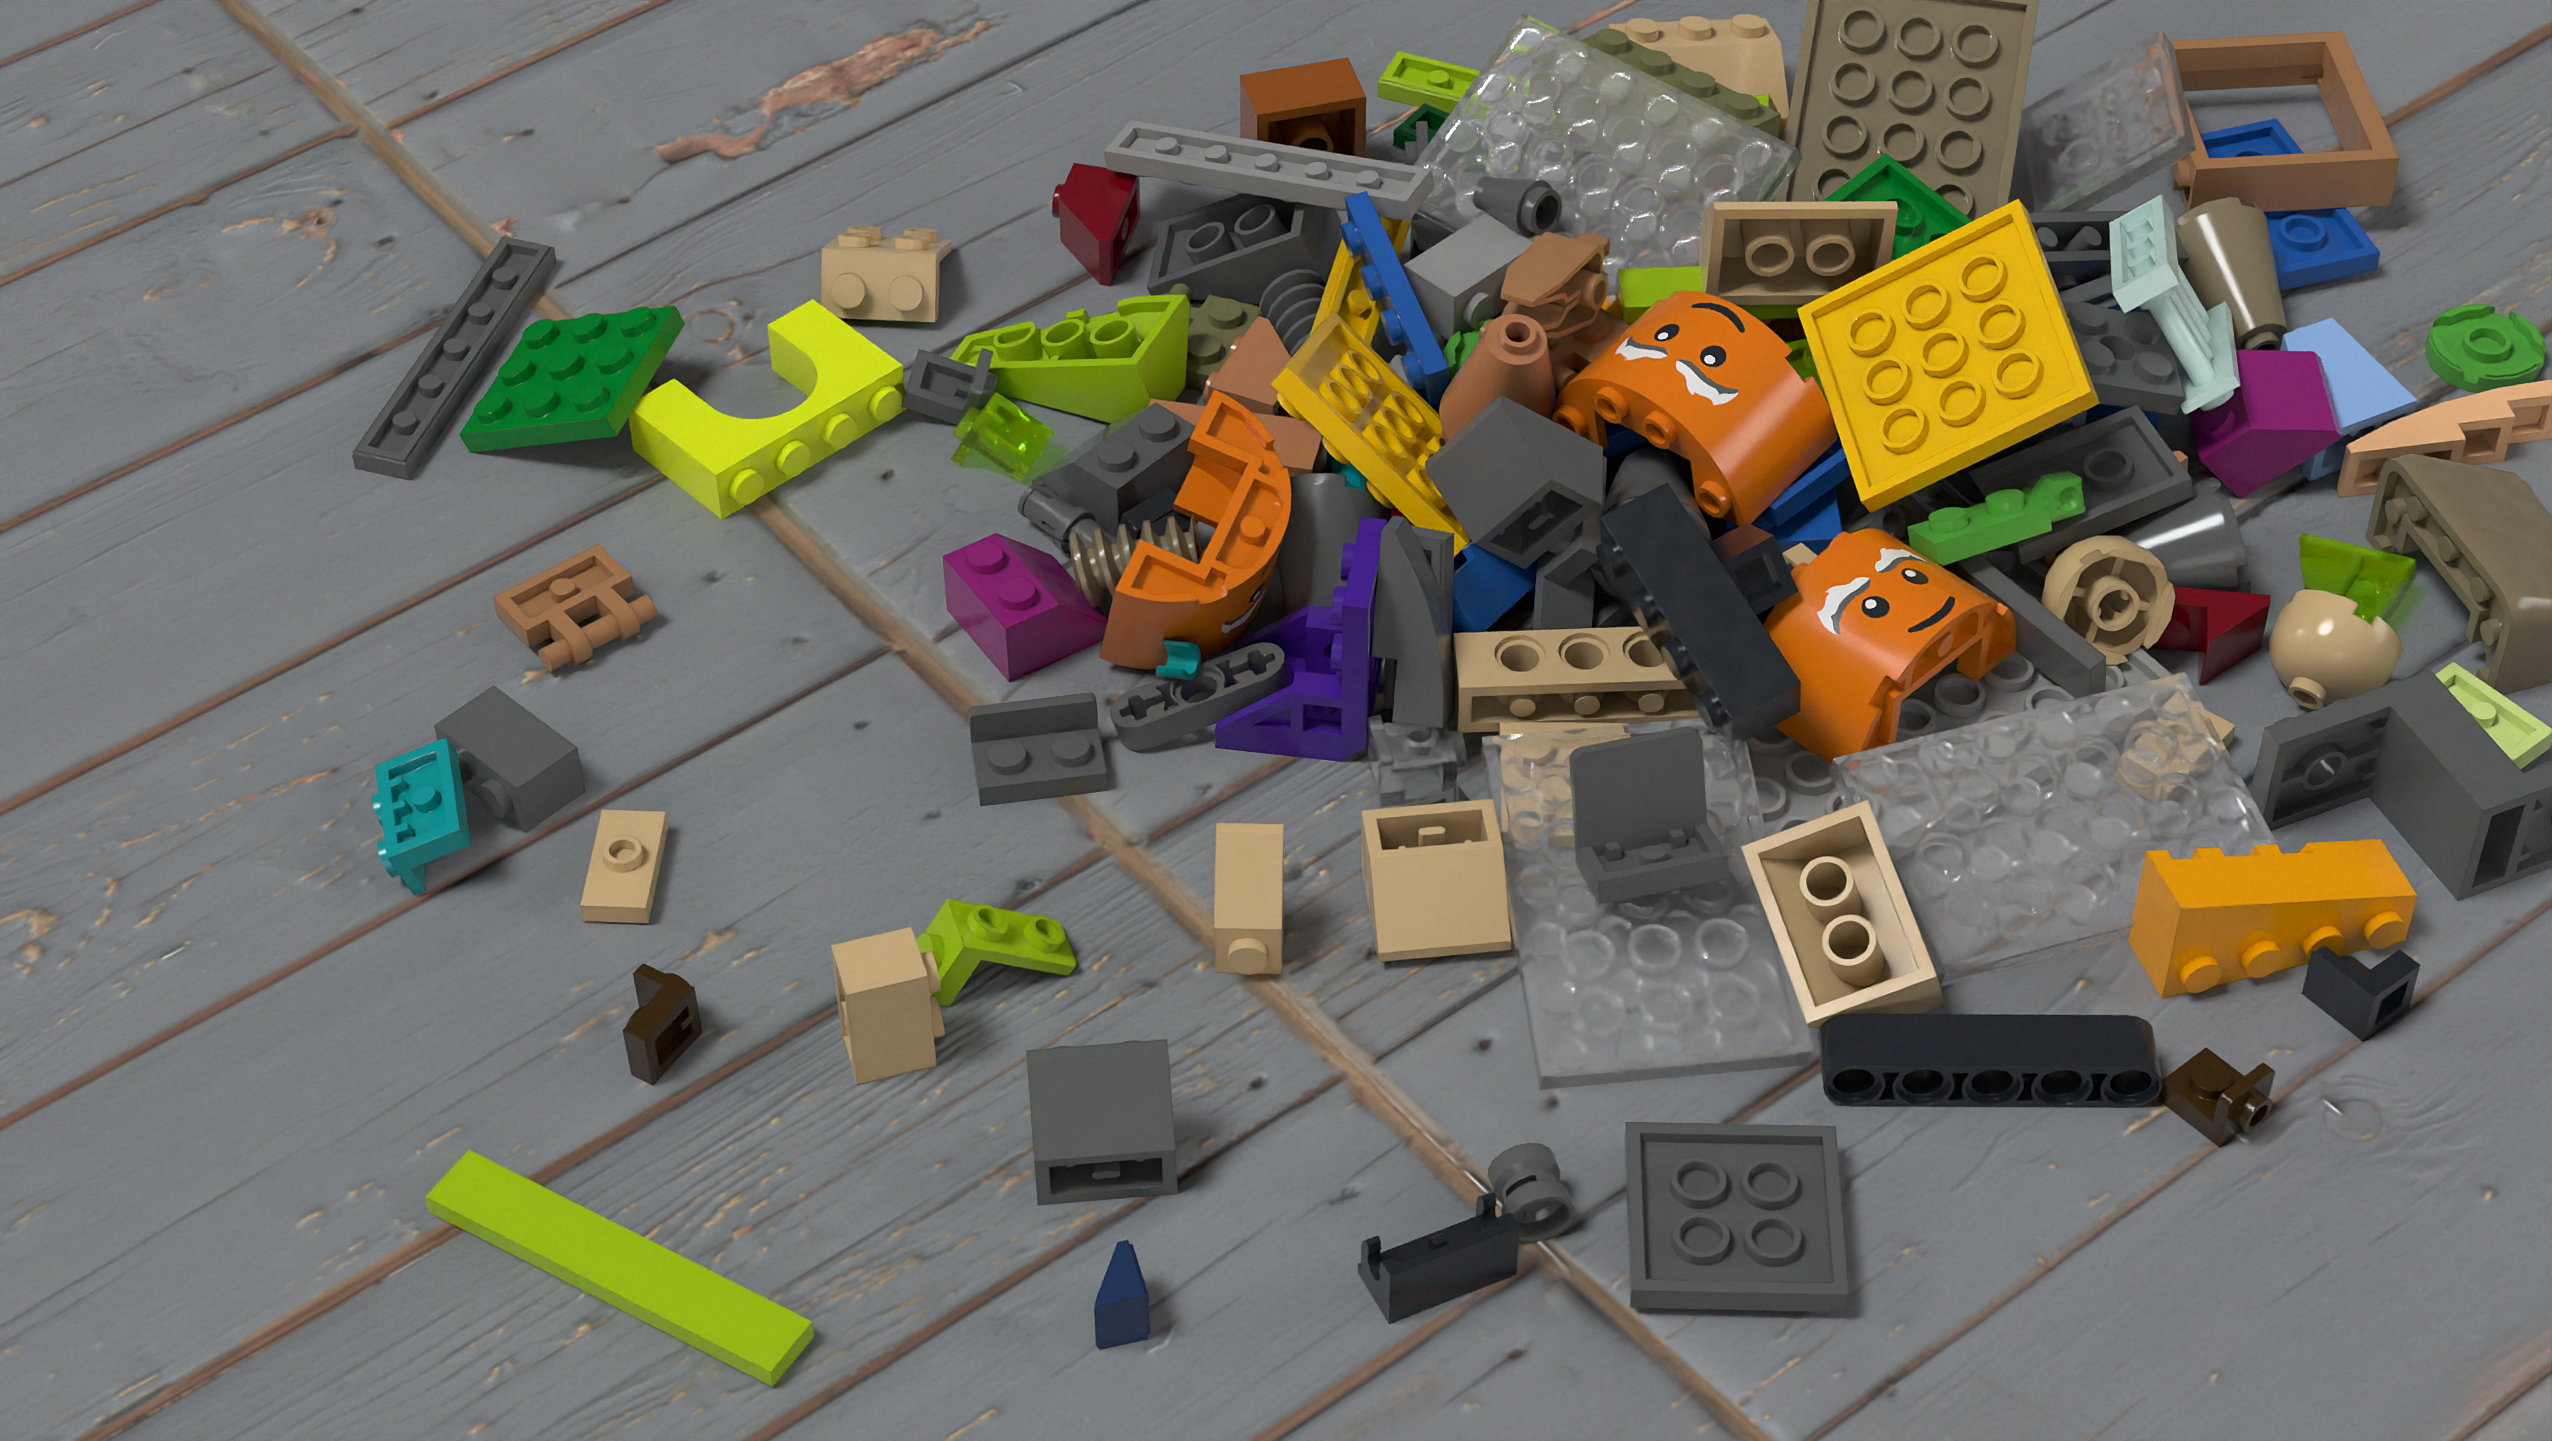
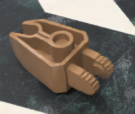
[1500,231,1610,338]

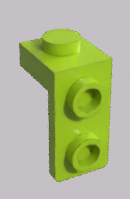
[916,899,1077,1006]

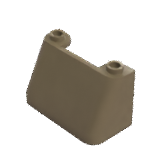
[2365,454,2552,696]

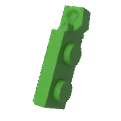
[1907,471,2086,566]

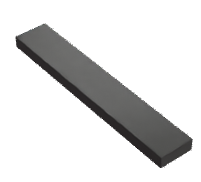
[352,236,557,480]

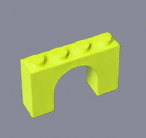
[628,299,907,520]

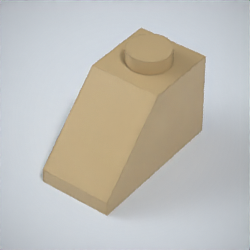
[1214,823,1284,975]

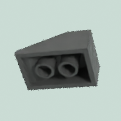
[1147,194,1342,304]

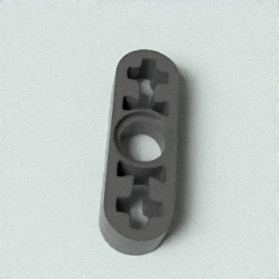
[1110,642,1293,750]

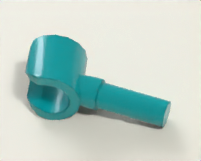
[1155,639,1201,680]

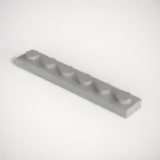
[1103,120,1434,221]

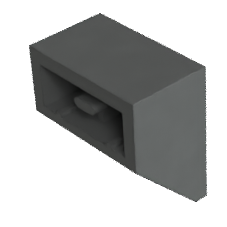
[1425,395,1603,569]
[1026,1039,1177,1205]

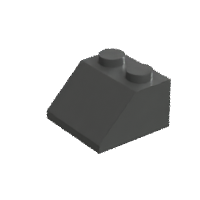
[1032,403,1196,538]

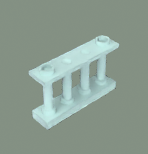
[2109,194,2240,415]

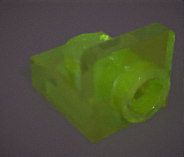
[950,392,1055,481]

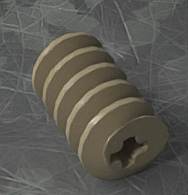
[1070,513,1203,608]

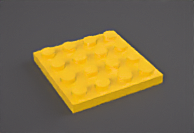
[1797,198,2100,513]
[1271,311,1470,557]

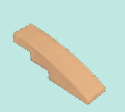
[2336,379,2552,498]

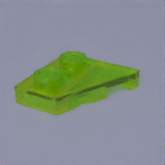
[2299,533,2416,625]

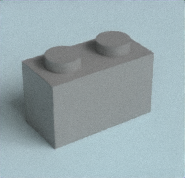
[1404,213,1534,340]

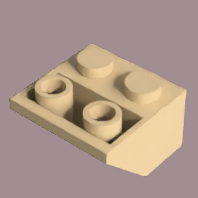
[1361,799,1511,962]

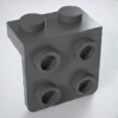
[1569,726,1729,905]

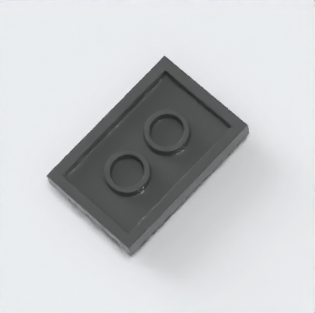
[1968,405,2194,565]

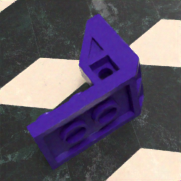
[1215,517,1387,762]

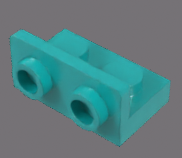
[371,737,471,895]

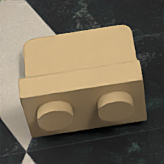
[821,225,951,322]

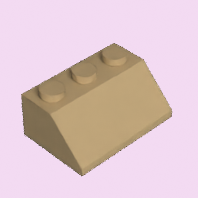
[1608,14,1789,124]
[1698,201,1898,305]
[1741,800,1946,1028]

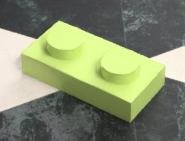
[2435,662,2552,770]

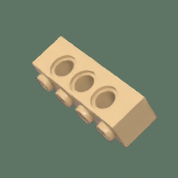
[1453,626,1705,733]

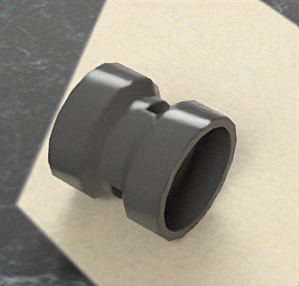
[1488,1143,1575,1243]

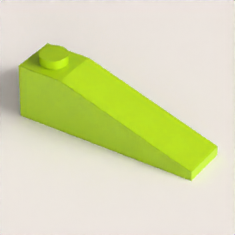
[949,294,1190,423]

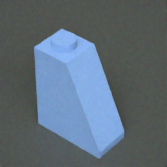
[2280,317,2418,481]

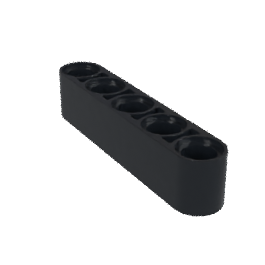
[1818,1014,2163,1108]

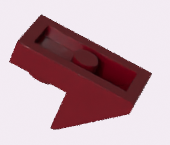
[2140,587,2270,684]

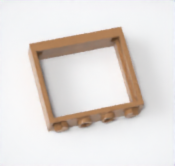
[2135,31,2400,212]

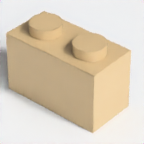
[831,927,945,1085]

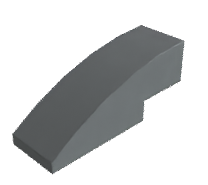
[1372,516,1455,728]

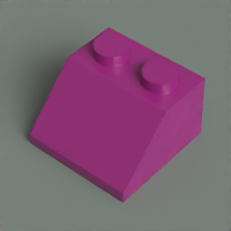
[2189,350,2343,499]
[942,533,1108,683]

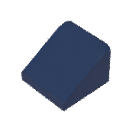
[1094,1240,1150,1349]

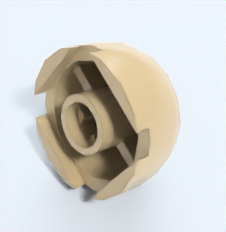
[2042,535,2175,665]
[2269,589,2404,710]

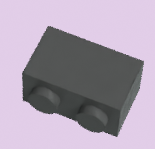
[434,685,585,833]

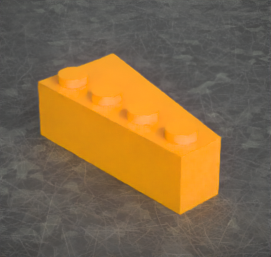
[2128,839,2418,999]

